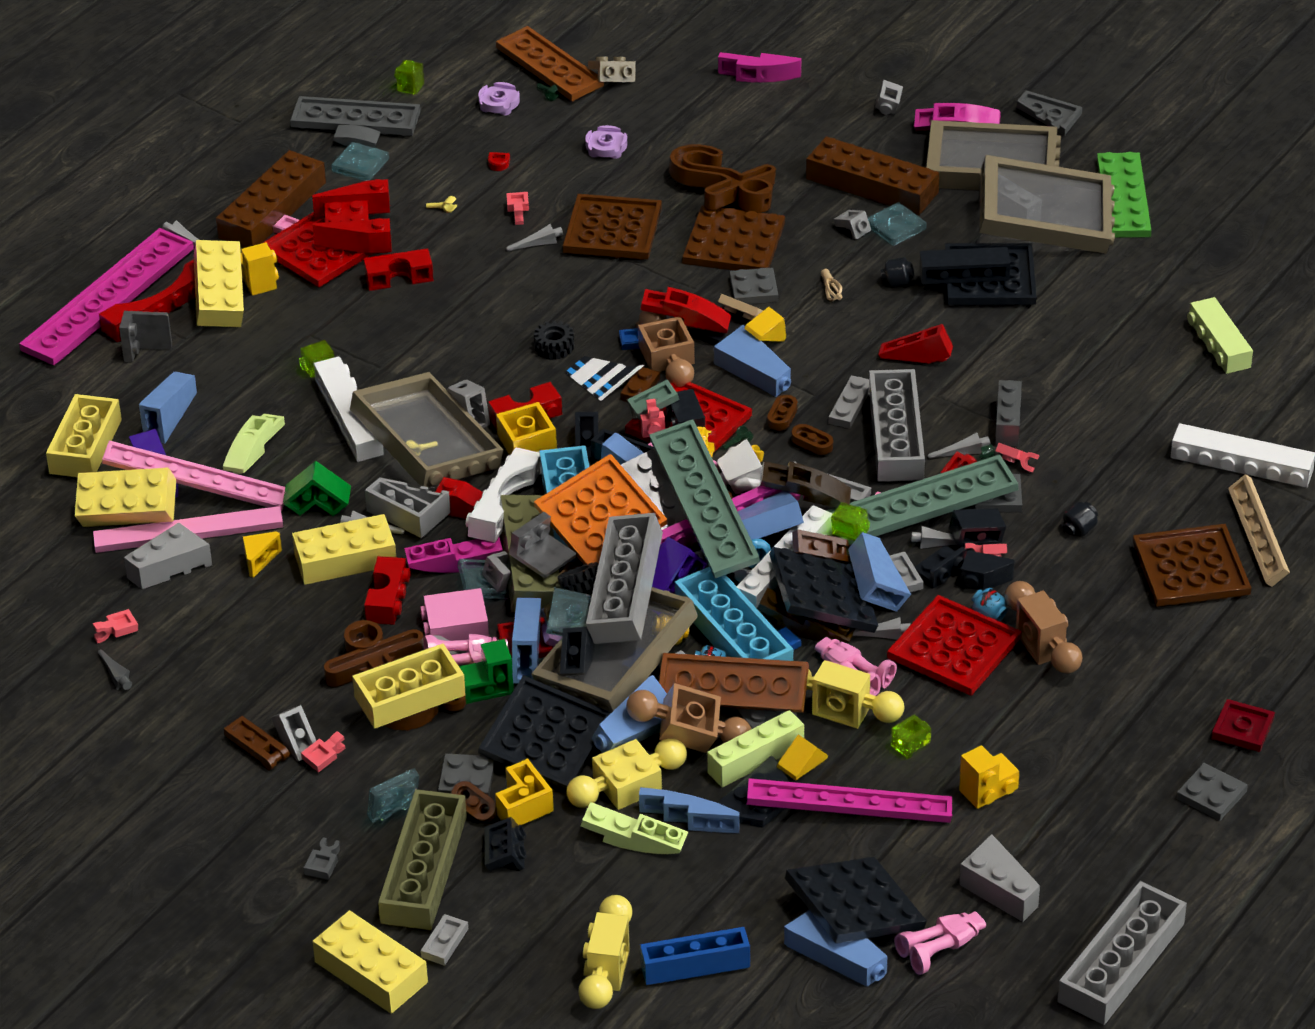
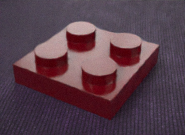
[1211,699,1275,752]

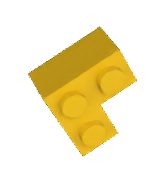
[240,242,279,296]
[959,745,1019,809]
[495,759,554,825]

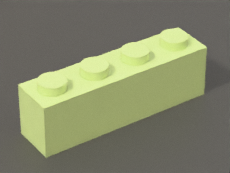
[1187,297,1253,374]
[707,710,804,788]

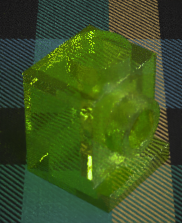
[891,714,931,759]

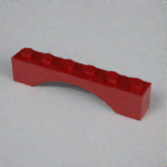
[99,259,196,342]

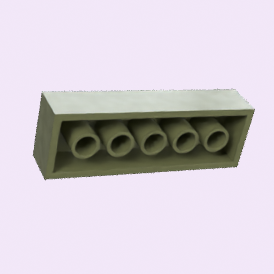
[499,495,562,612]
[378,789,467,930]

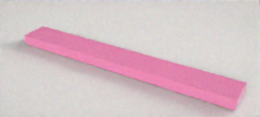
[102,441,285,511]
[93,506,283,553]

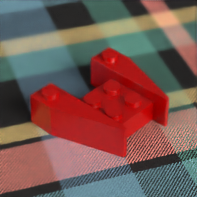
[312,179,392,254]

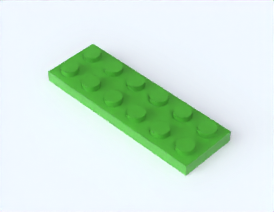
[1097,152,1151,238]

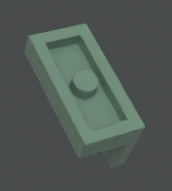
[627,379,679,420]

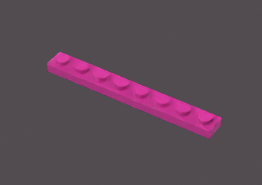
[747,778,952,823]

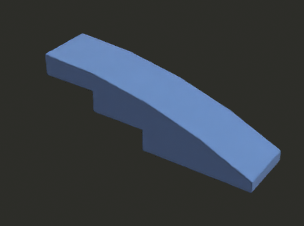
[639,787,740,833]

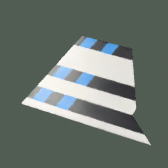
[565,356,644,401]

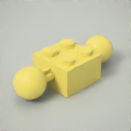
[806,660,904,729]
[567,739,687,810]
[578,895,633,1009]

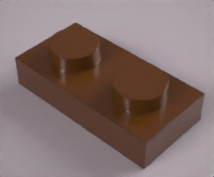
[620,367,660,402]

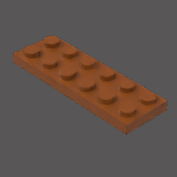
[496,26,604,101]
[659,653,809,713]

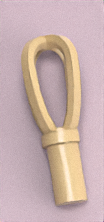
[821,269,843,302]

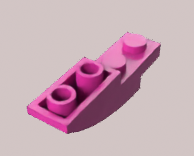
[718,52,801,82]
[914,103,1001,131]
[405,537,503,573]

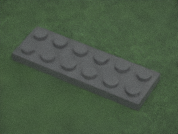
[290,96,421,136]

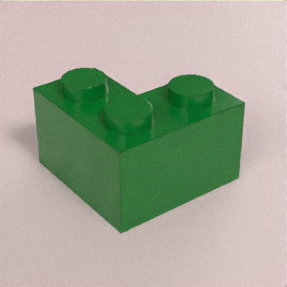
[283,461,351,516]
[459,639,514,704]

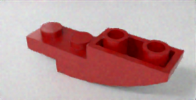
[641,287,731,333]

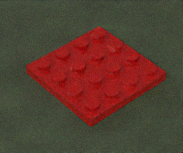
[261,212,373,287]
[625,382,752,453]
[887,595,1022,696]

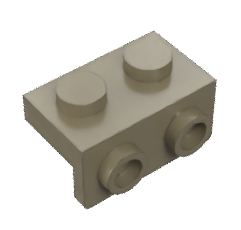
[588,57,636,82]

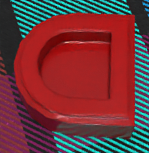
[488,152,510,171]

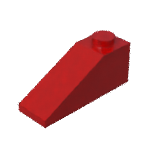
[878,324,953,363]
[435,477,483,519]

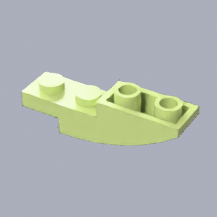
[223,414,285,474]
[581,802,688,854]

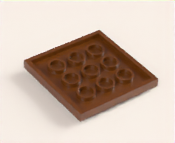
[563,194,662,260]
[682,205,785,271]
[1133,524,1251,607]

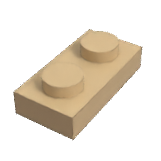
[718,294,763,320]

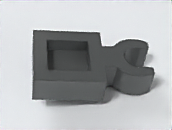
[304,838,340,880]

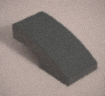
[332,125,380,150]

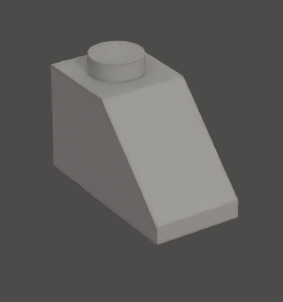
[271,705,316,761]

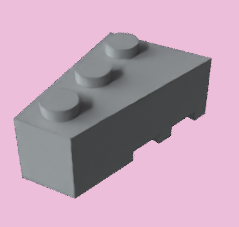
[365,478,451,538]
[124,523,212,589]
[960,834,1040,922]

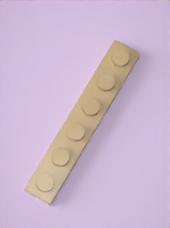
[1228,474,1290,587]

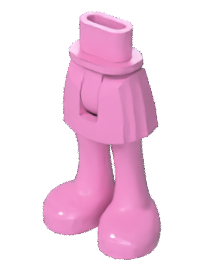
[423,634,509,665]
[815,637,897,696]
[894,912,986,975]

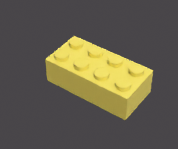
[194,240,244,327]
[46,394,122,477]
[75,468,176,527]
[292,514,396,585]
[353,643,465,729]
[312,910,428,1014]

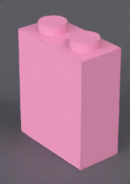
[420,588,489,641]

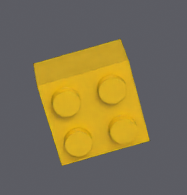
[496,402,557,455]

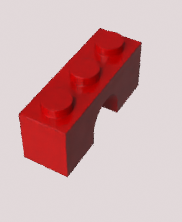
[364,248,434,291]
[488,382,562,429]
[364,556,410,625]

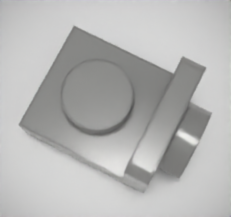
[834,210,871,239]
[482,551,511,592]

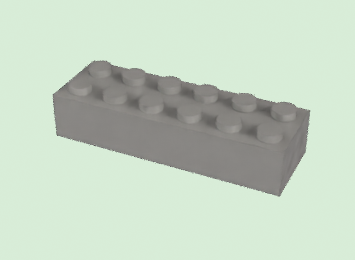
[869,369,925,482]
[586,513,663,644]
[1058,881,1187,1025]

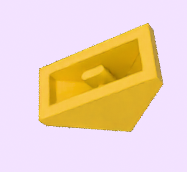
[744,307,786,341]
[243,531,282,578]
[777,734,828,781]

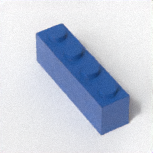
[640,927,750,985]

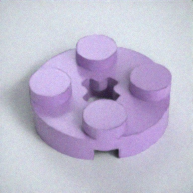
[478,82,520,115]
[585,125,627,159]

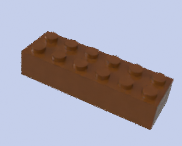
[806,136,939,216]
[216,150,326,248]

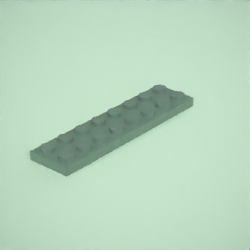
[649,419,760,578]
[826,455,1019,545]

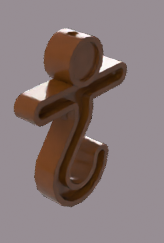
[669,144,776,213]
[324,620,439,730]

